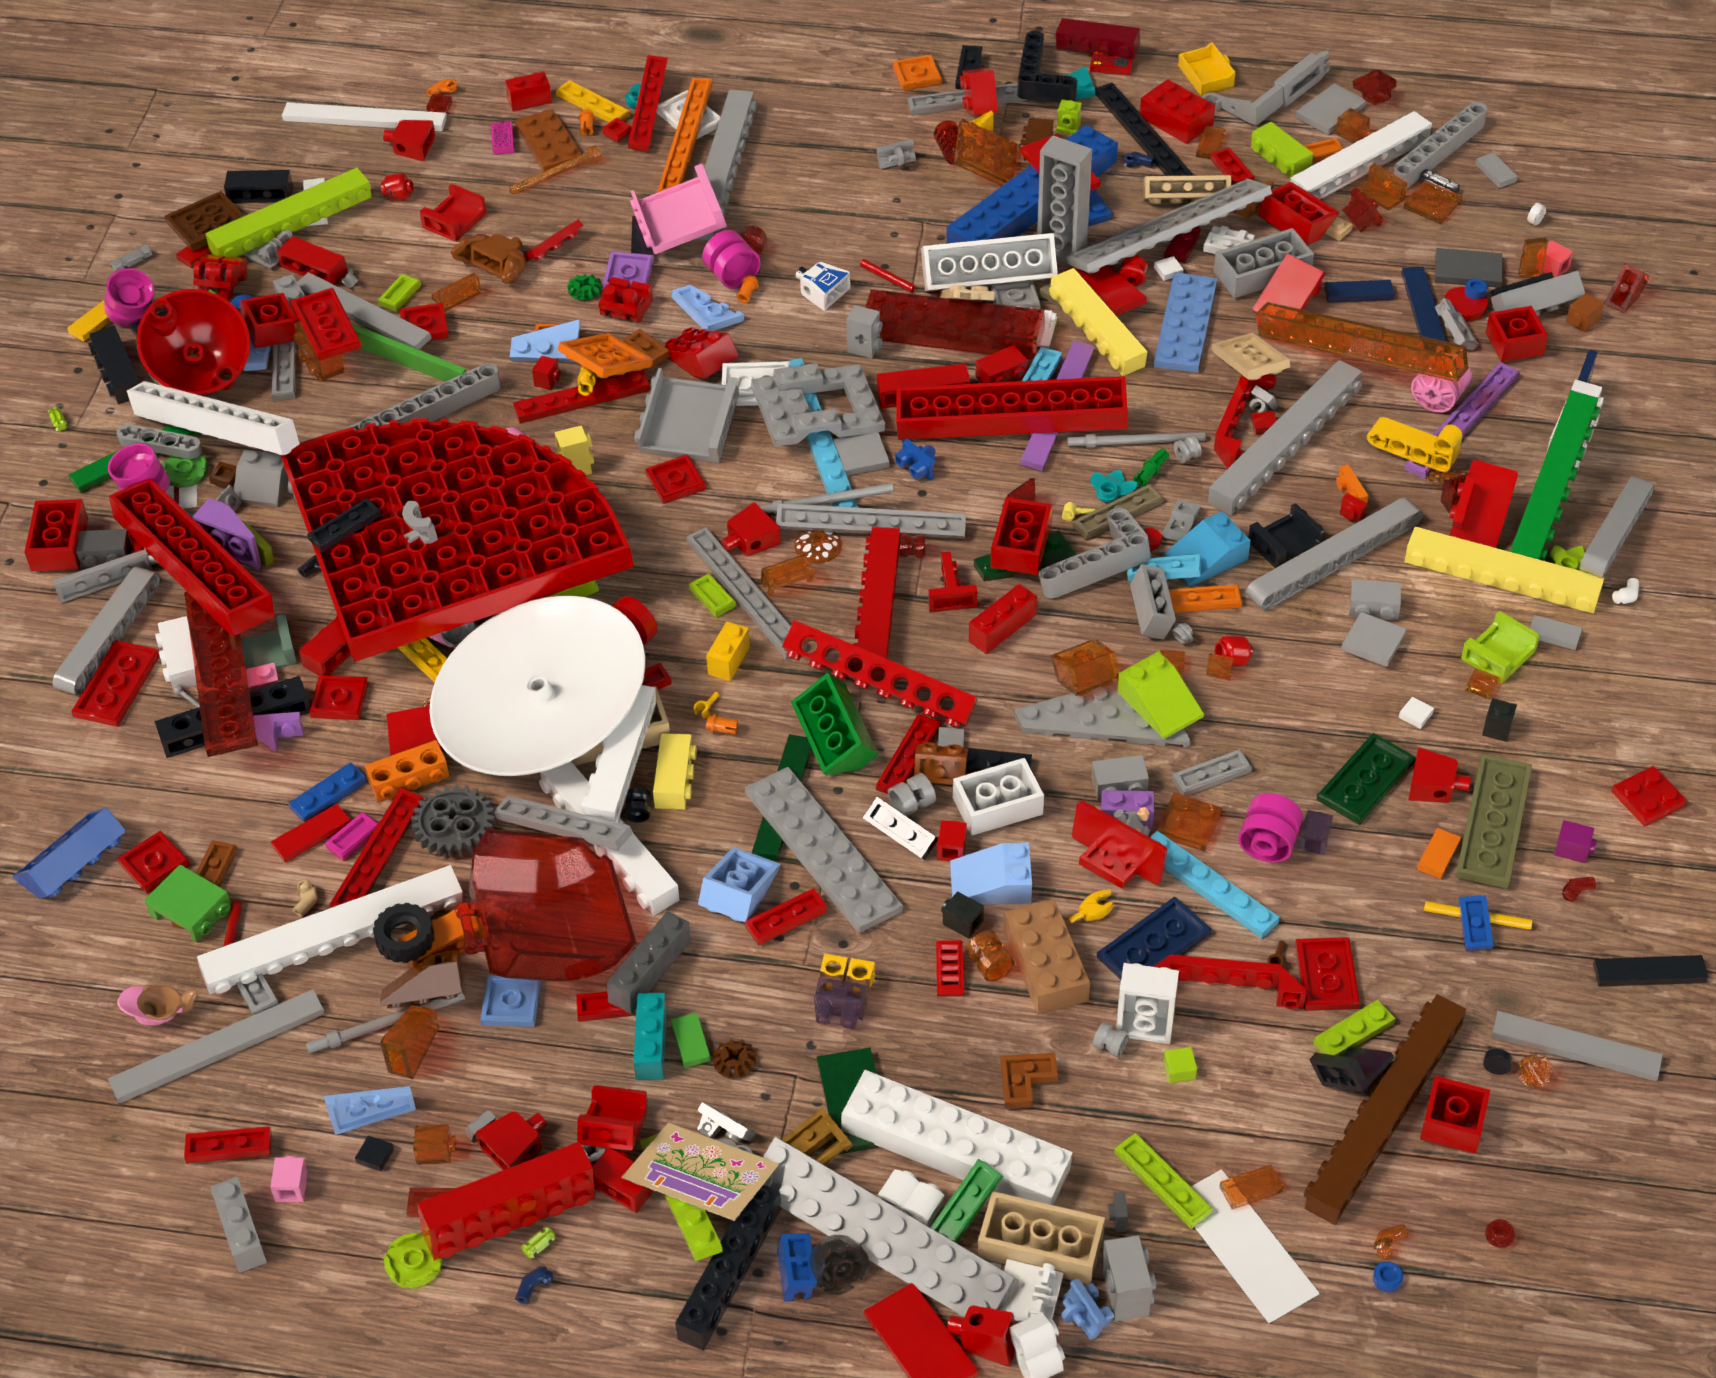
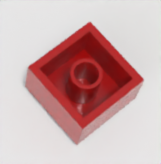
[960,68,998,115]
[240,293,298,348]
[1486,306,1548,362]
[1420,1076,1491,1154]

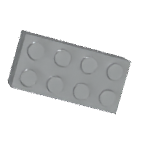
[1214,228,1314,298]

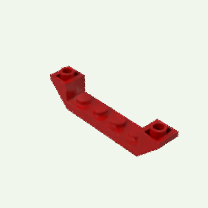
[1214,373,1277,469]
[1153,954,1306,1009]

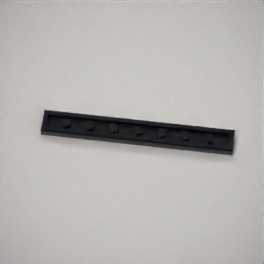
[1095,82,1194,176]

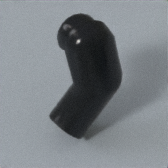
[297,555,321,578]

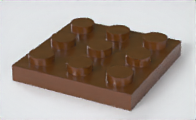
[164,191,245,251]

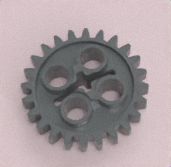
[411,785,496,858]

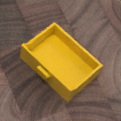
[1178,42,1235,96]

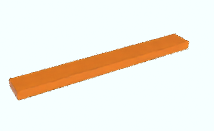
[657,78,713,193]

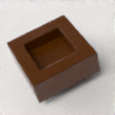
[209,462,237,488]

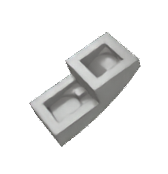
[1163,499,1201,541]

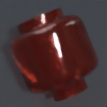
[740,226,767,255]

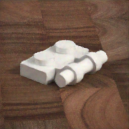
[1203,225,1255,254]

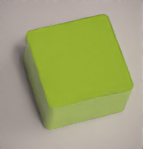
[1163,1047,1197,1083]

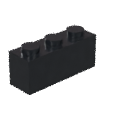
[224,170,293,203]

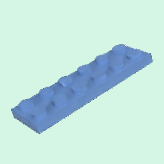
[1154,273,1217,373]

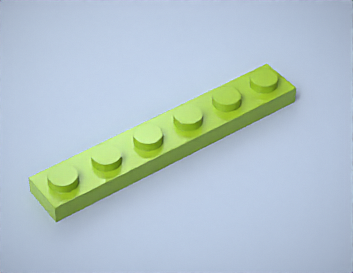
[640,1134,723,1262]

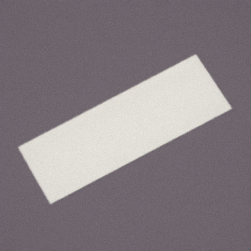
[1191,1169,1320,1323]

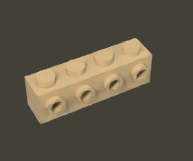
[1143,175,1231,204]

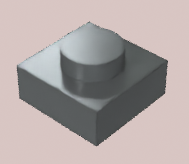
[1108,1192,1128,1232]

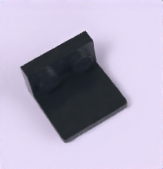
[1309,1047,1394,1092]

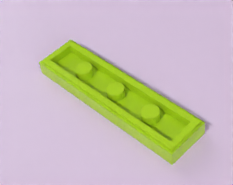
[1114,1132,1213,1229]

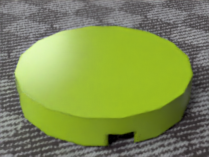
[384,1232,443,1289]

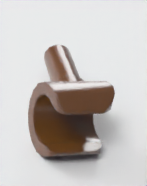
[1267,941,1285,967]

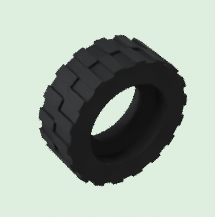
[373,903,435,963]

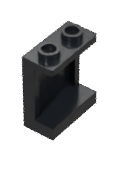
[1248,503,1325,568]

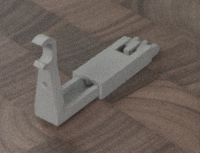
[1202,51,1329,126]

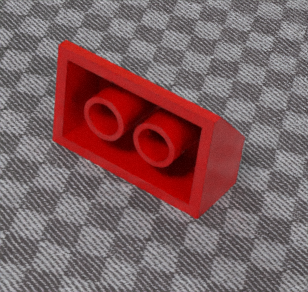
[1258,182,1339,246]

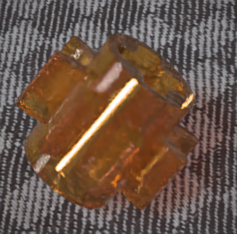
[1517,1054,1553,1089]

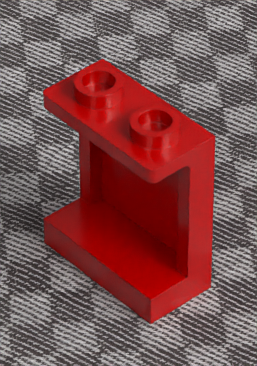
[419,184,487,242]
[577,1085,647,1151]

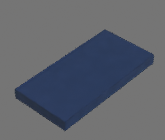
[1097,896,1212,980]

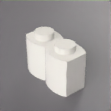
[878,1169,944,1227]
[1010,1313,1065,1378]

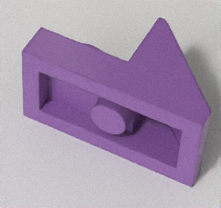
[249,712,304,752]

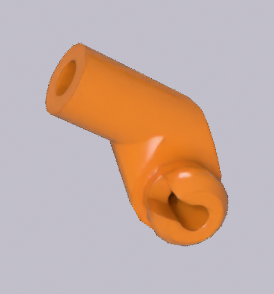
[427,79,457,98]

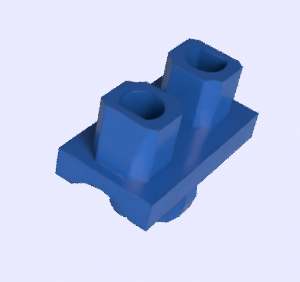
[895,439,936,480]

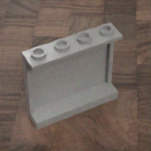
[634,368,740,463]

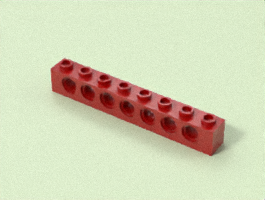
[782,620,978,728]

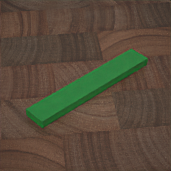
[68,425,203,493]

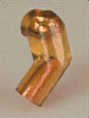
[1373,1224,1408,1258]

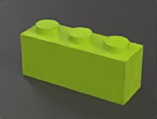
[1251,122,1313,178]

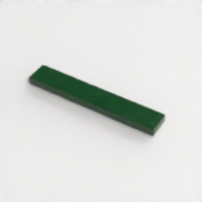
[752,734,812,861]

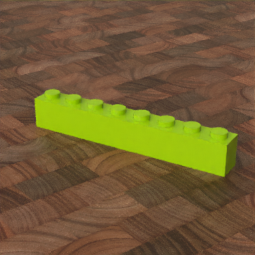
[206,168,372,258]

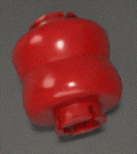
[1119,255,1148,287]

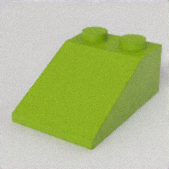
[1118,651,1204,739]

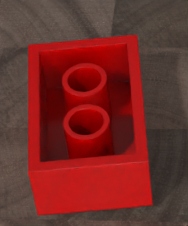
[1140,79,1215,144]
[990,497,1052,575]
[24,499,88,572]

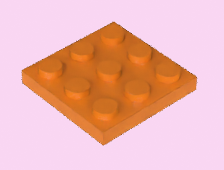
[558,333,653,378]

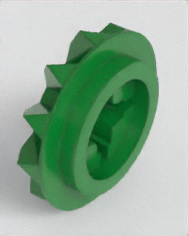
[567,274,602,300]

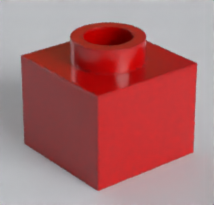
[532,355,561,390]

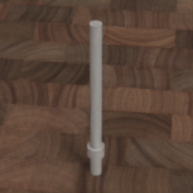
[1067,432,1205,448]
[759,483,894,515]
[306,991,465,1054]

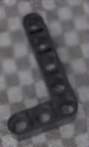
[1017,31,1077,103]

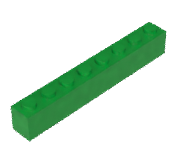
[1510,390,1600,561]

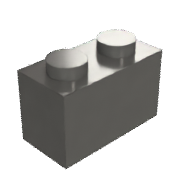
[76,529,132,568]

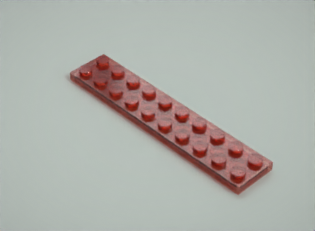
[184,592,259,757]

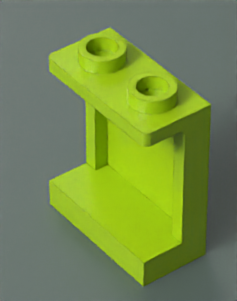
[1461,611,1540,684]

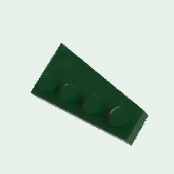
[974,530,1076,581]

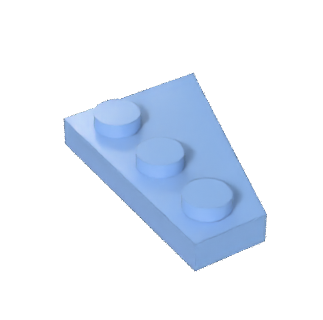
[671,285,744,331]

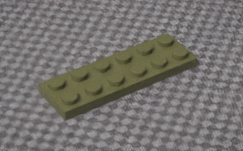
[1455,753,1532,889]

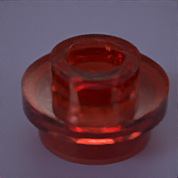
[1485,1219,1515,1248]

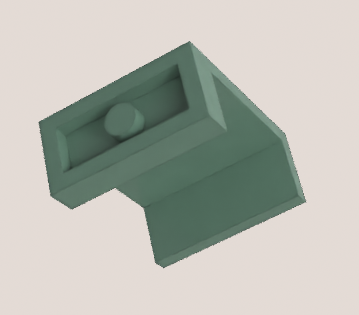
[225,614,297,671]

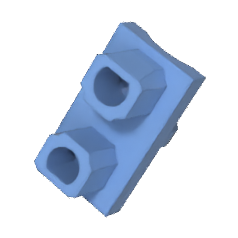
[1061,1278,1114,1340]

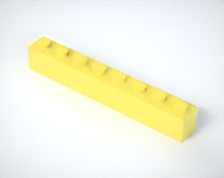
[1405,527,1605,614]

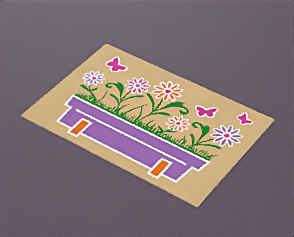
[621,1123,779,1221]

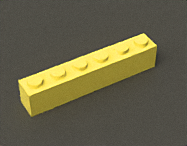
[1049,268,1147,376]

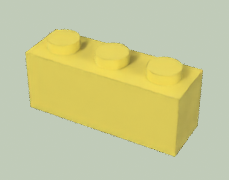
[653,733,697,810]

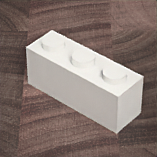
[155,616,203,691]

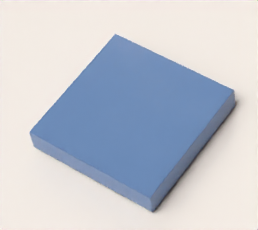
[480,975,542,1027]

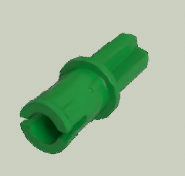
[1133,448,1169,487]

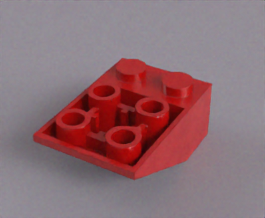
[664,327,739,379]

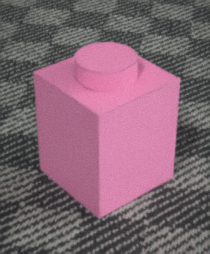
[270,1156,308,1202]

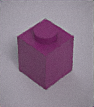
[1554,820,1597,863]

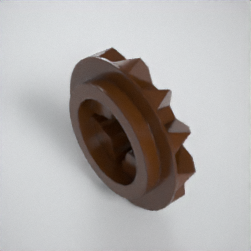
[713,1039,757,1079]

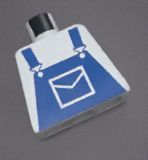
[796,262,850,311]

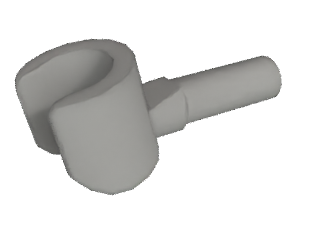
[341,267,358,289]

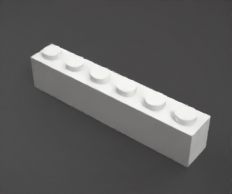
[582,685,656,823]

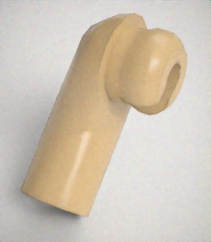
[292,879,318,918]

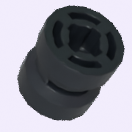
[625,787,651,823]

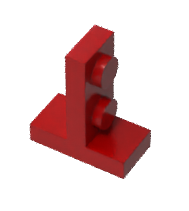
[928,551,978,612]

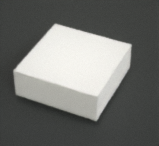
[1154,256,1184,281]
[1399,697,1434,729]

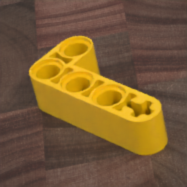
[1367,417,1463,472]

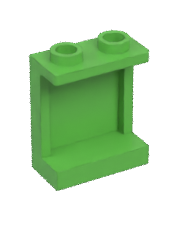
[144,865,231,942]

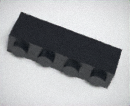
[88,325,140,404]

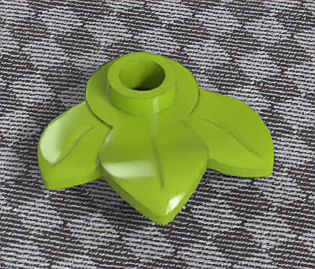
[1550,545,1588,573]

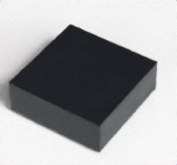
[355,1135,394,1172]

